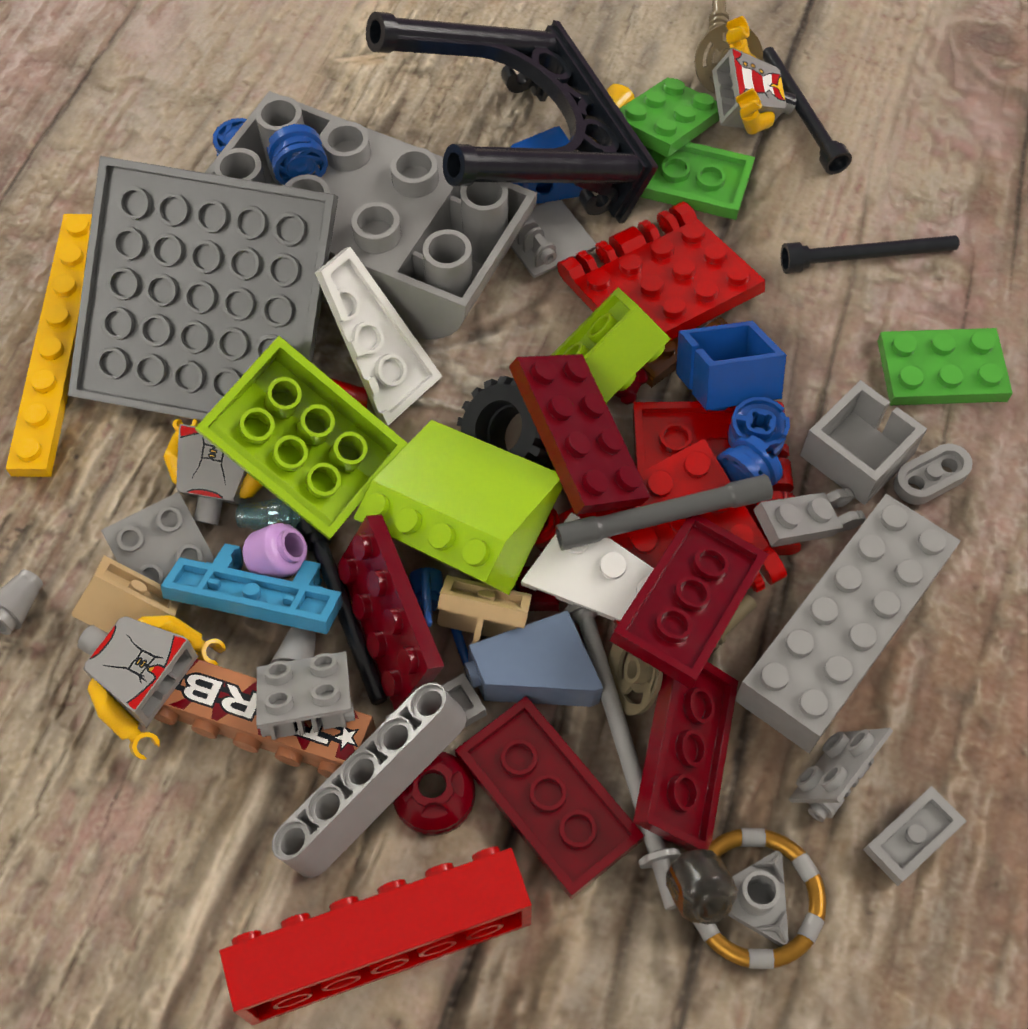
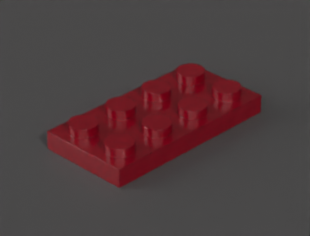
[509,354,650,515]
[338,514,444,710]
[609,515,769,689]
[633,661,739,855]
[455,696,645,900]

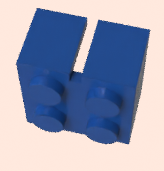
[676,321,787,411]

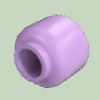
[243,522,307,579]

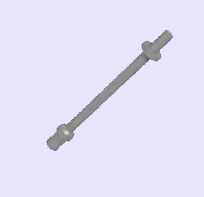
[565,603,684,910]

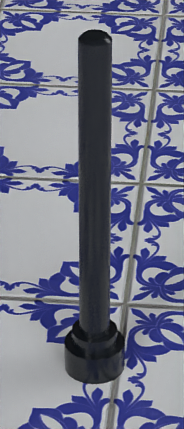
[763,47,852,175]
[780,235,960,274]
[295,519,388,705]

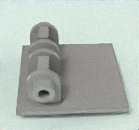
[511,200,596,278]
[101,492,215,584]
[256,651,355,740]
[788,728,893,822]

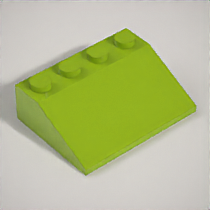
[195,336,408,540]
[353,420,563,595]

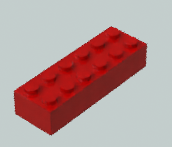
[219,846,532,1026]

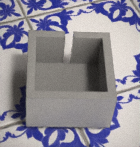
[800,380,927,505]

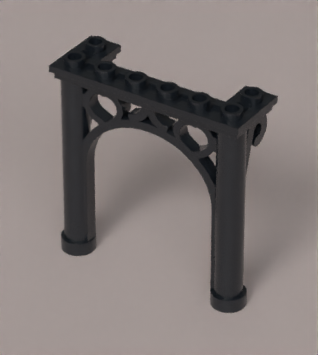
[366,11,658,223]

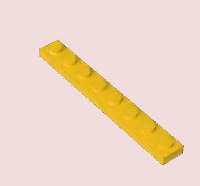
[6,214,92,477]

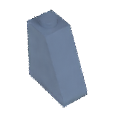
[463,610,603,707]

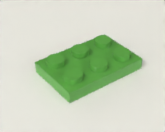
[620,77,719,158]
[641,142,755,220]
[877,328,1013,406]

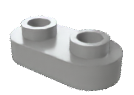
[894,444,973,505]

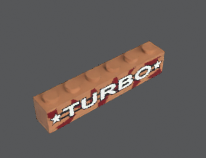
[154,659,376,778]

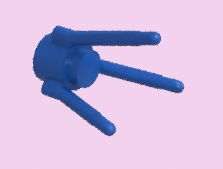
[409,567,468,664]

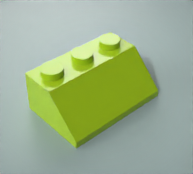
[551,287,671,405]

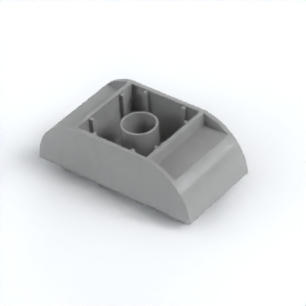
[205,91,537,339]

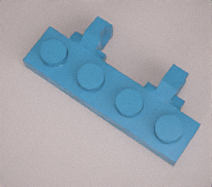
[161,543,343,634]

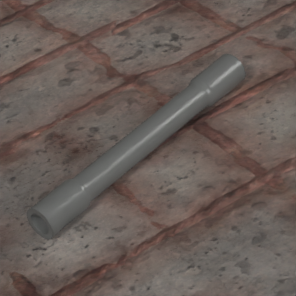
[555,474,773,551]

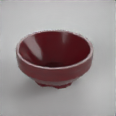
[393,751,476,836]

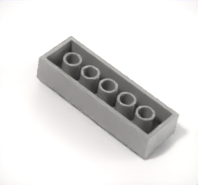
[735,493,961,753]

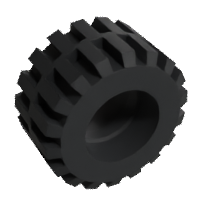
[457,376,555,470]

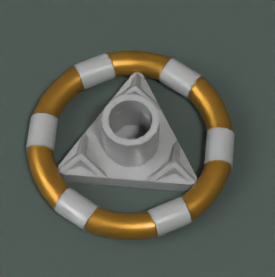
[687,828,826,969]

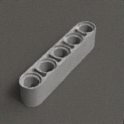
[272,683,466,878]

